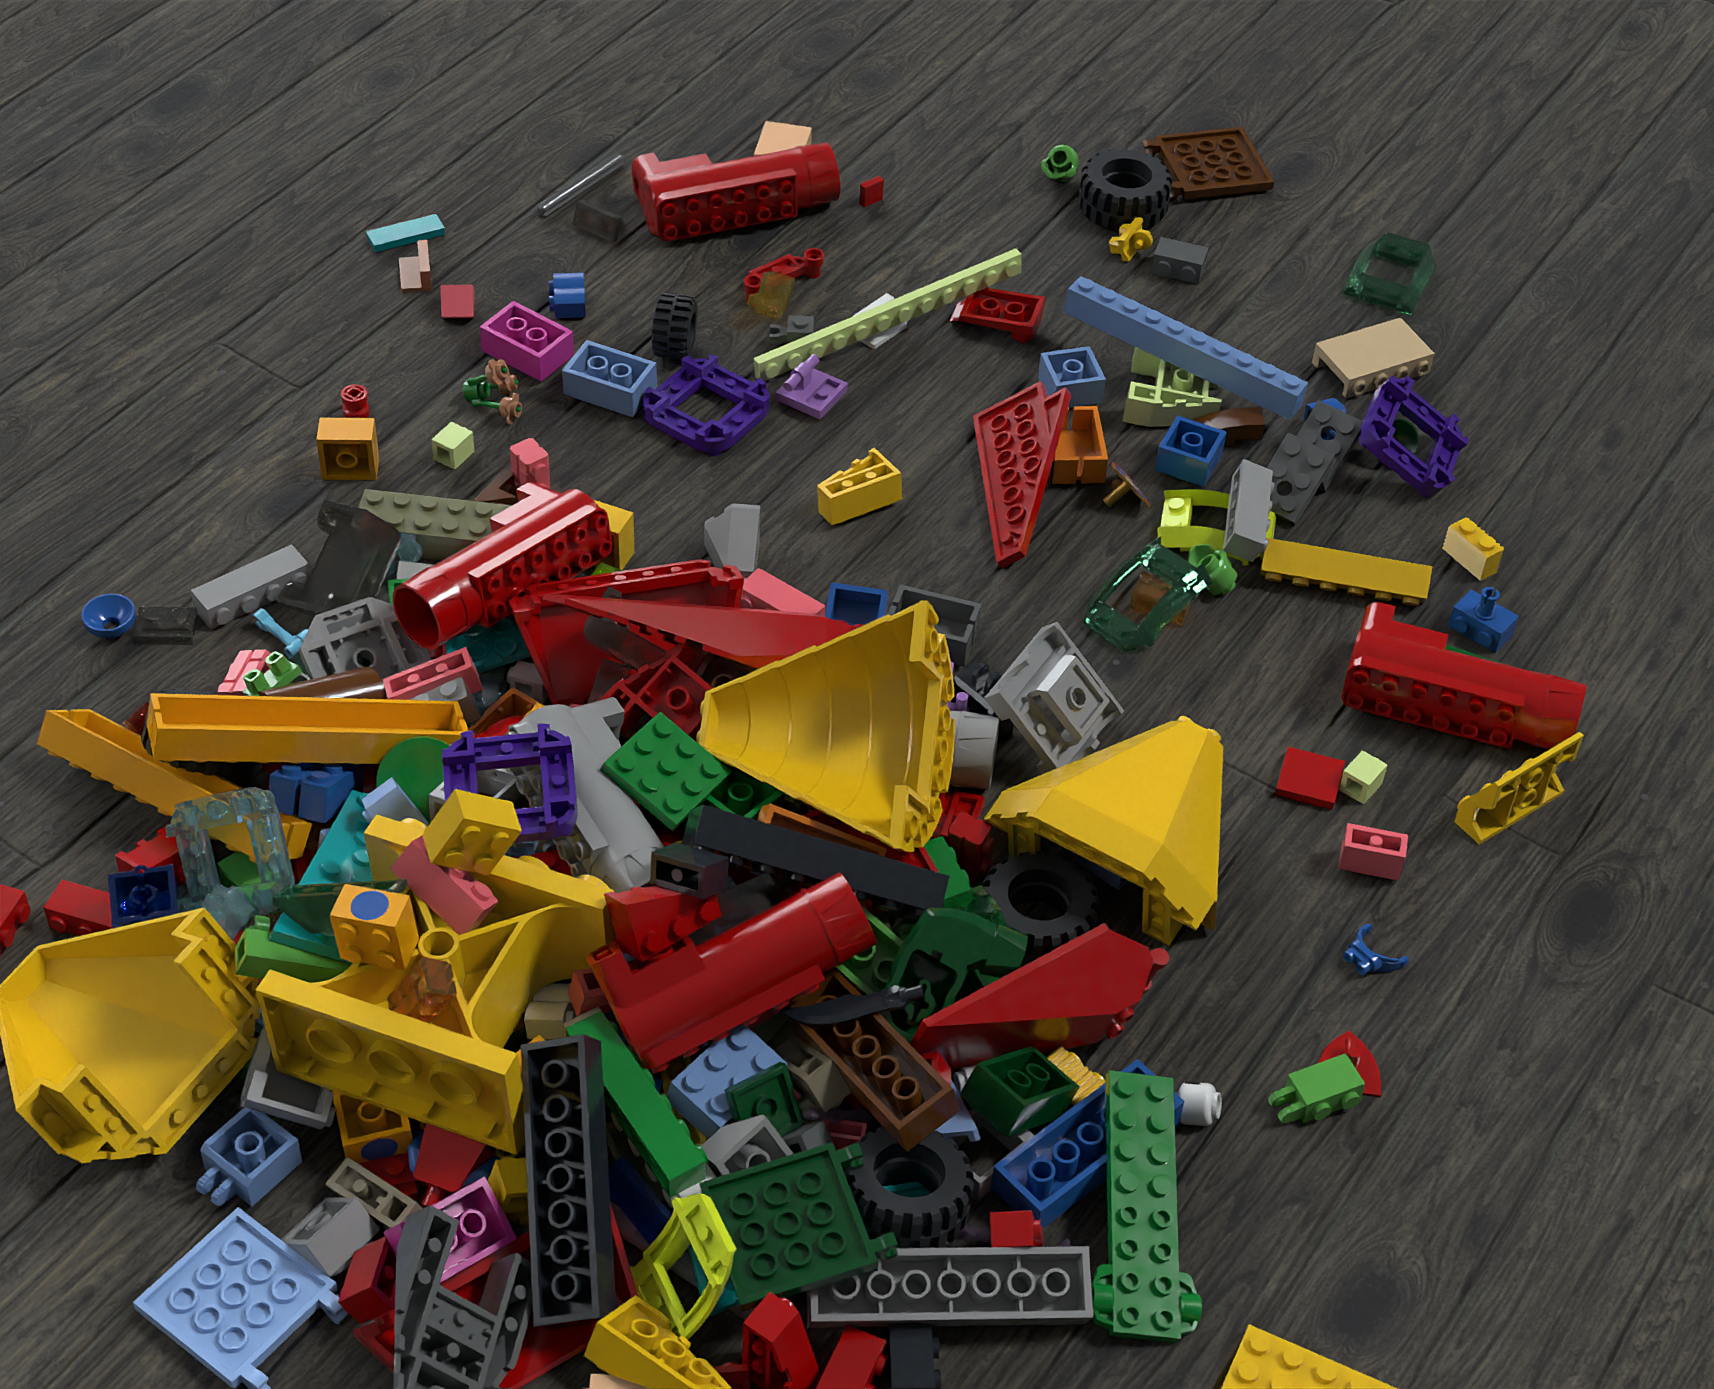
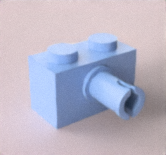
[362,777,429,826]

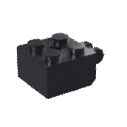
[949,661,1014,744]

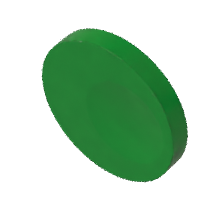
[376,736,450,824]

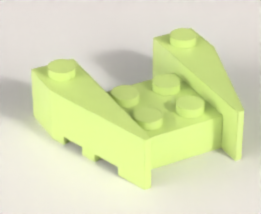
[1123,347,1222,427]

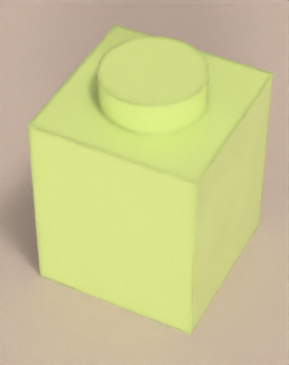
[432,422,474,469]
[1339,750,1387,804]

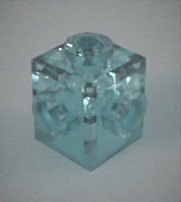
[201,883,253,940]

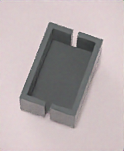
[888,584,982,666]

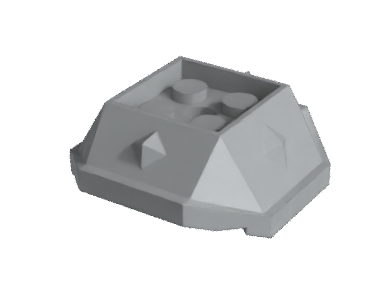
[299,597,432,699]

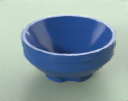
[81,594,136,639]

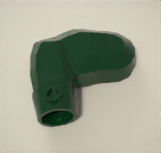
[880,908,1028,1043]

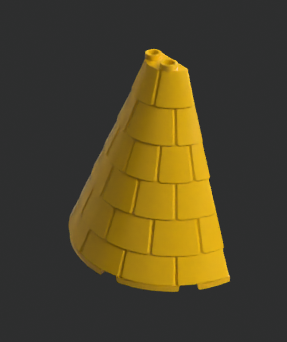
[696,601,955,852]

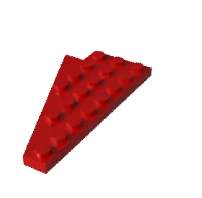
[973,381,1071,568]

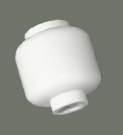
[1175,1082,1221,1126]

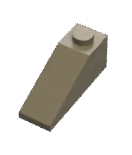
[774,1035,852,1112]
[326,1157,422,1231]

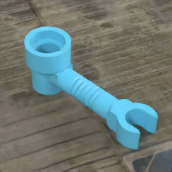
[252,608,308,662]

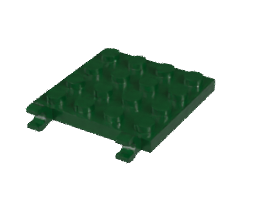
[699,1142,898,1312]

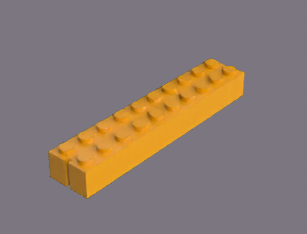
[147,693,469,765]
[37,709,312,864]

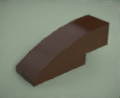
[1192,407,1265,447]

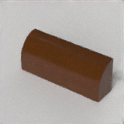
[258,667,387,699]

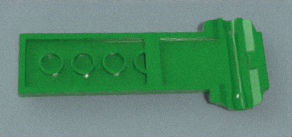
[1091,1070,1202,1343]

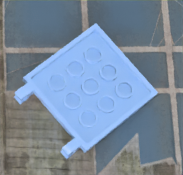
[133,1207,349,1389]

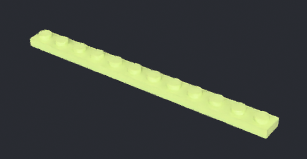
[754,248,1022,381]

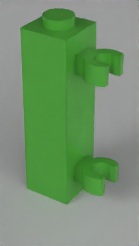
[235,915,352,983]

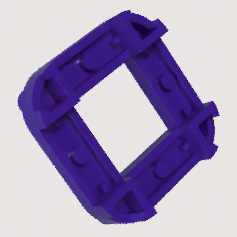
[643,354,770,457]
[1359,376,1468,498]
[442,723,578,843]

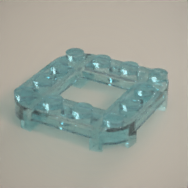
[165,787,296,923]

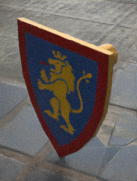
[1103,462,1150,508]

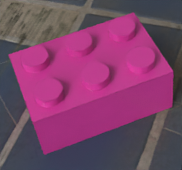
[480,301,574,381]
[384,1177,517,1282]

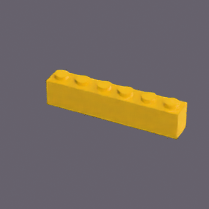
[1260,538,1433,606]

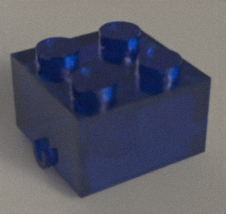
[108,864,181,928]

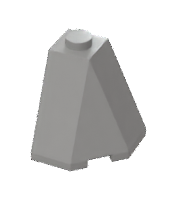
[704,504,760,580]

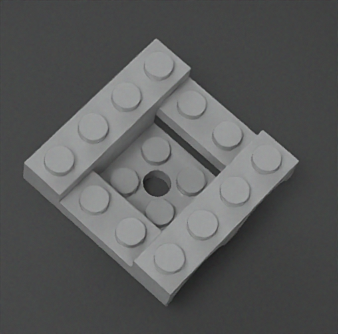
[984,622,1124,774]

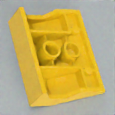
[1454,732,1584,845]

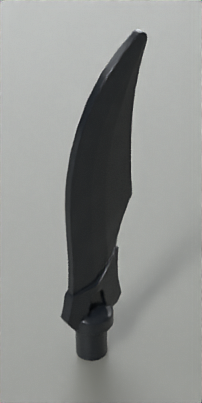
[781,985,924,1026]

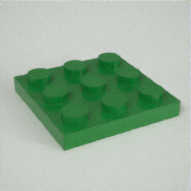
[600,712,731,831]

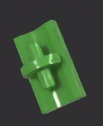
[242,651,303,696]

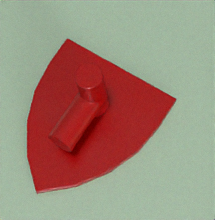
[1318,1031,1381,1097]

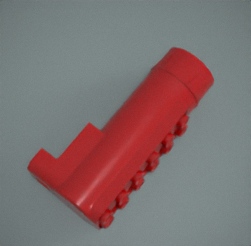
[631,142,841,241]
[392,482,612,650]
[1341,602,1586,750]
[586,872,877,1074]

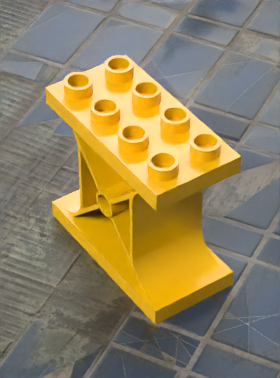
[256,814,619,1155]

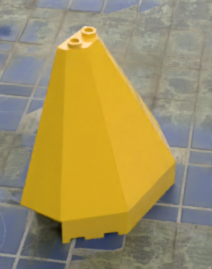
[983,716,1223,946]
[0,907,260,1163]

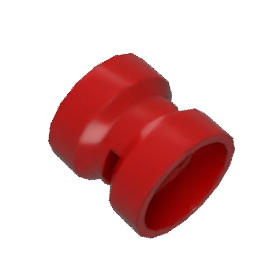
[341,384,370,418]

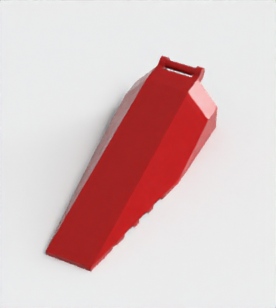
[543,593,864,669]

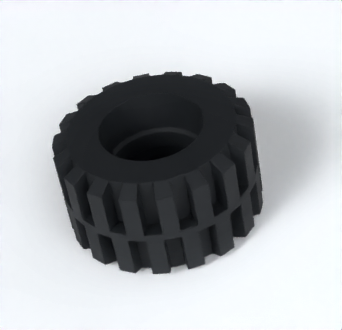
[651,292,698,360]

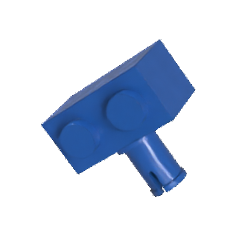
[1448,587,1519,653]

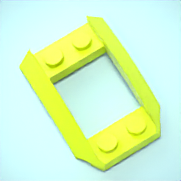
[1158,489,1276,565]
[630,1193,736,1340]

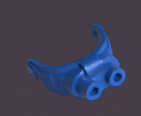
[1343,923,1409,975]

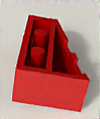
[115,819,217,907]
[604,886,722,962]
[742,1292,821,1389]

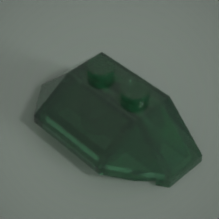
[272,879,408,937]

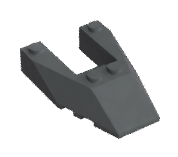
[394,1205,533,1389]

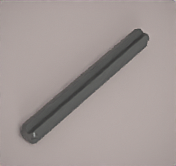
[536,153,624,217]

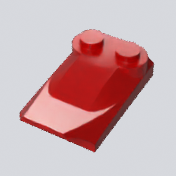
[950,288,1045,342]

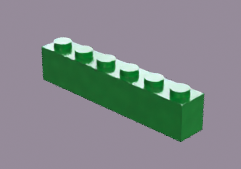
[565,1011,708,1198]

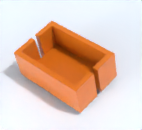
[1050,406,1108,484]

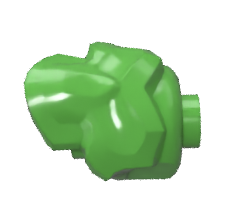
[1041,145,1079,182]
[1188,544,1237,595]

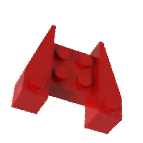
[600,643,730,741]

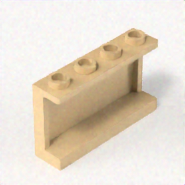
[1312,317,1435,399]

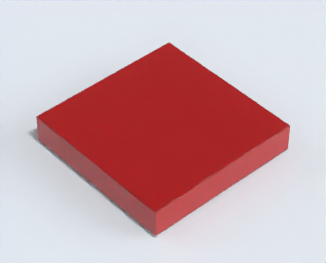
[1275,747,1345,810]

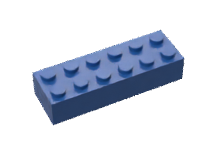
[991,1059,1185,1228]

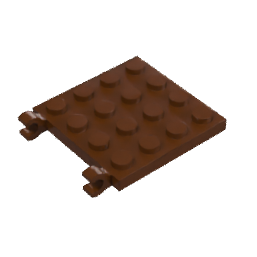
[1141,127,1274,202]

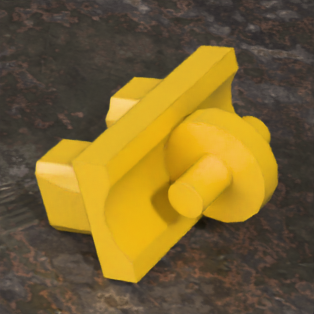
[1109,217,1153,262]

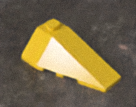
[584,1295,731,1389]

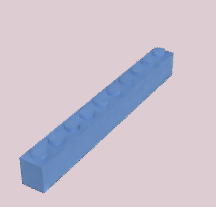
[1063,276,1308,420]

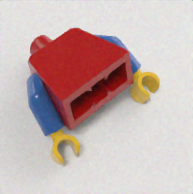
[407,1121,515,1207]

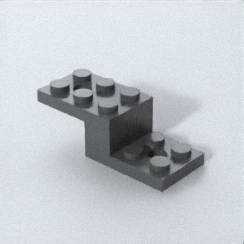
[1267,400,1363,526]

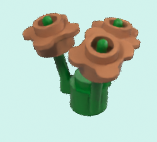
[463,359,522,424]

